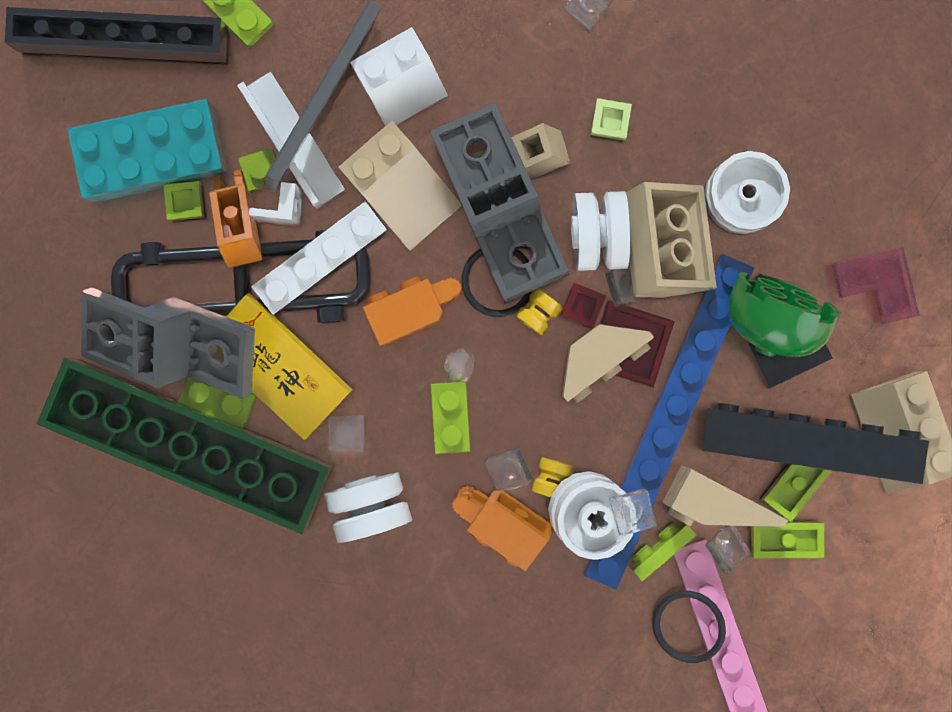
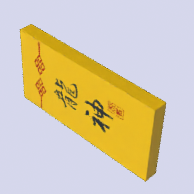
[218,293,353,441]

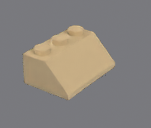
[626,182,717,298]
[850,371,952,494]

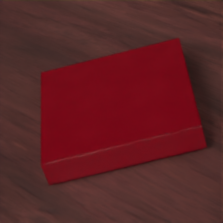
[600,300,675,388]

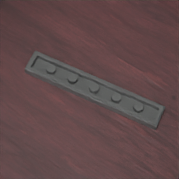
[263,1,381,192]

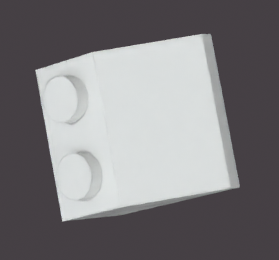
[350,27,448,126]

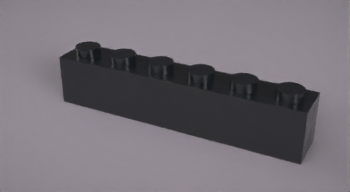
[5,7,228,63]
[702,403,929,484]

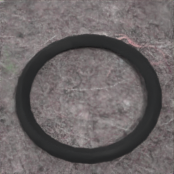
[461,248,533,317]
[653,590,726,663]

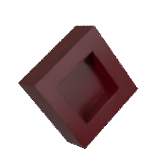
[560,282,606,329]

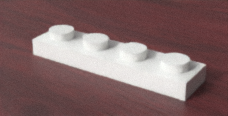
[251,201,387,315]

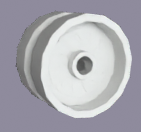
[704,151,790,235]
[571,191,630,271]
[548,471,636,560]
[324,472,413,543]

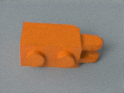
[209,170,263,268]
[363,276,462,347]
[452,485,553,571]

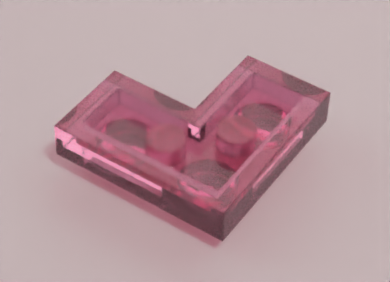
[832,247,920,324]

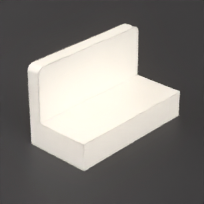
[249,182,304,227]

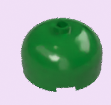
[728,272,841,357]

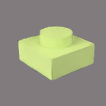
[591,98,632,141]

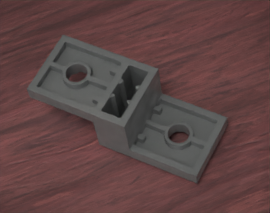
[430,103,570,303]
[81,288,255,398]

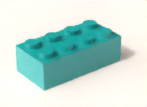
[67,99,228,203]

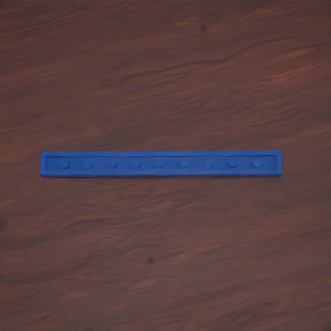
[583,254,755,590]

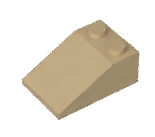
[338,121,462,251]
[662,465,788,527]

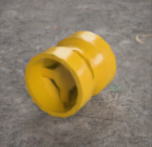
[515,289,563,336]
[531,457,575,497]

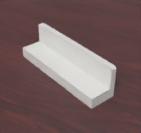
[237,72,346,210]

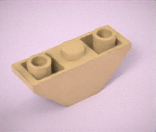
[562,324,654,403]

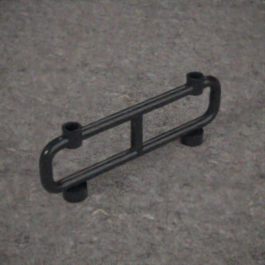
[111,230,371,323]

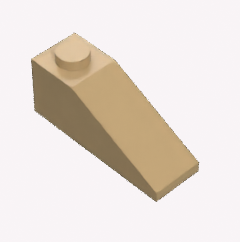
[471,123,570,179]

